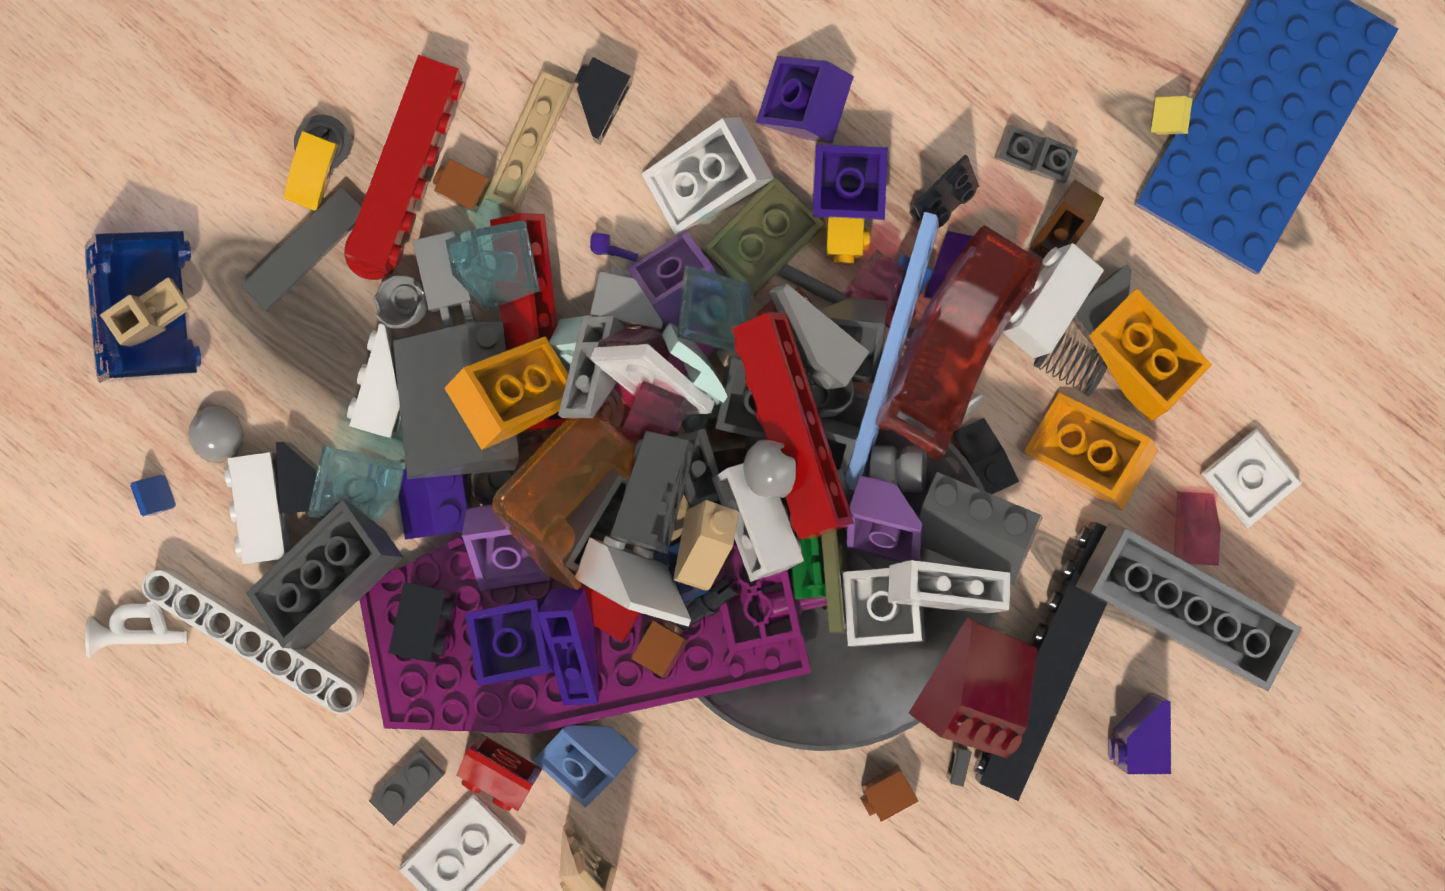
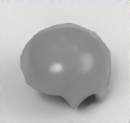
[373,275,428,329]
[188,406,244,463]
[743,439,796,498]

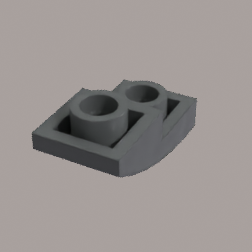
[994,125,1078,183]

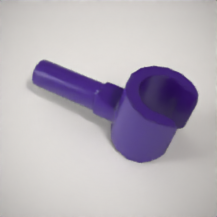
[590,233,638,262]

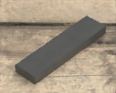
[241,187,361,312]

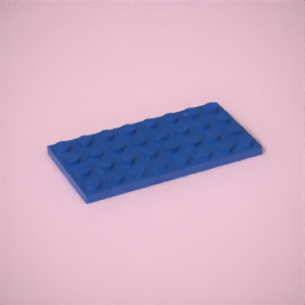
[1134,0,1399,275]

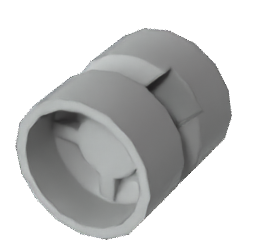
[870,445,927,494]

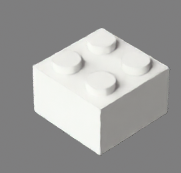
[842,568,926,647]

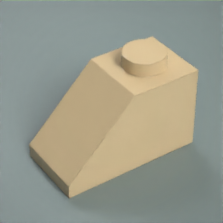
[674,500,739,591]

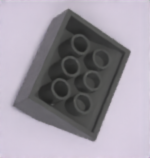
[393,321,519,479]

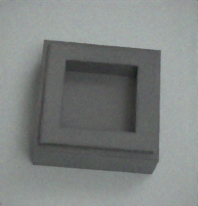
[946,744,972,787]

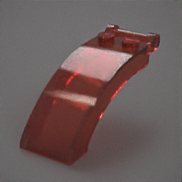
[875,225,1043,461]

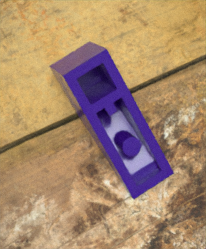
[537,588,599,706]

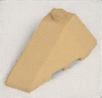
[559,816,617,891]

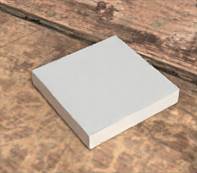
[1200,429,1302,528]

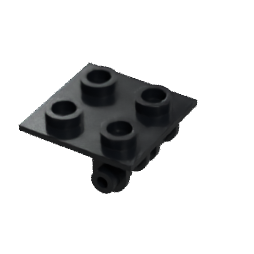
[909,154,979,228]

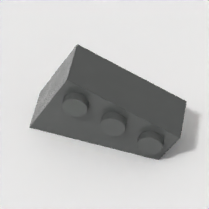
[611,431,695,554]

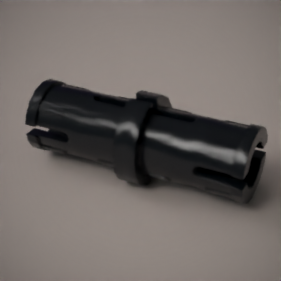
[676,573,742,631]

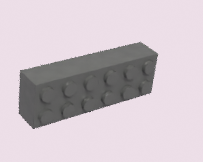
[1075,523,1302,691]

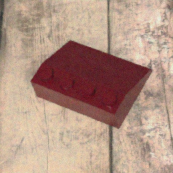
[909,618,1038,758]

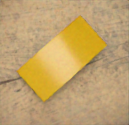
[283,131,338,211]

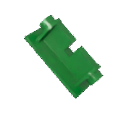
[791,526,826,599]

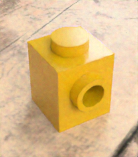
[825,218,870,265]

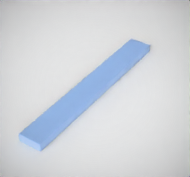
[845,212,939,495]

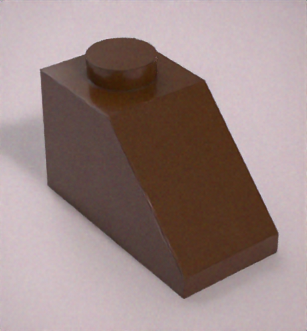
[1029,179,1104,258]

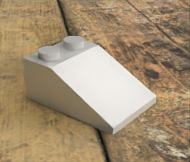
[641,117,774,235]
[574,536,691,627]

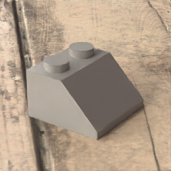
[590,267,665,334]

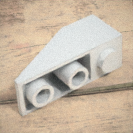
[347,323,401,439]

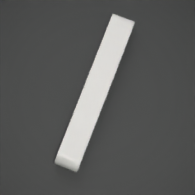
[142,569,363,714]

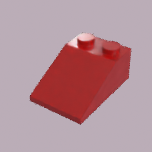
[456,734,542,811]

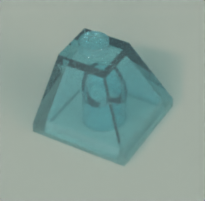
[445,221,540,310]
[677,266,751,353]
[307,446,406,523]

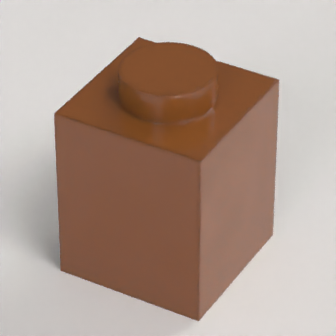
[433,159,491,214]
[631,620,689,677]
[860,765,919,822]

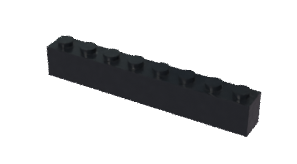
[973,521,1107,801]

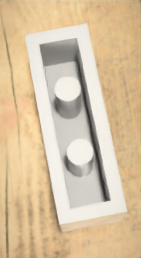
[1002,243,1104,358]
[224,452,292,564]
[712,463,804,582]
[888,560,1010,614]

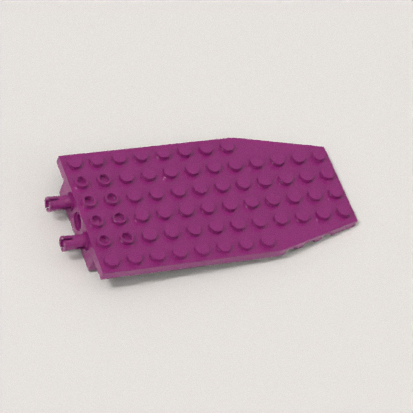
[359,503,827,734]

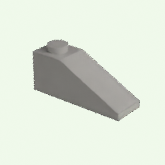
[769,283,869,389]
[558,316,634,418]

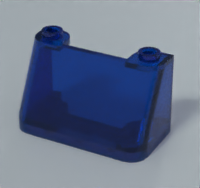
[85,231,201,383]

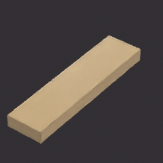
[484,69,575,213]

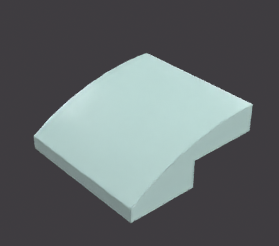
[662,322,728,403]

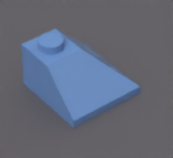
[533,725,638,808]

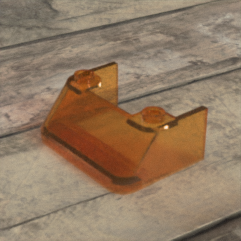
[493,411,638,590]

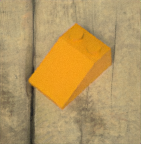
[1089,288,1212,422]
[445,336,568,450]
[1023,392,1158,511]

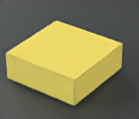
[1151,96,1192,135]

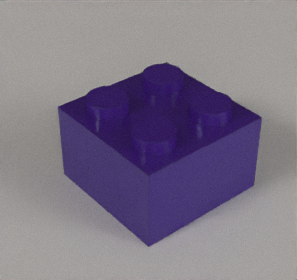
[465,599,554,686]

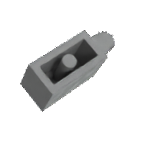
[412,231,478,329]

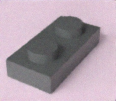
[369,749,445,826]

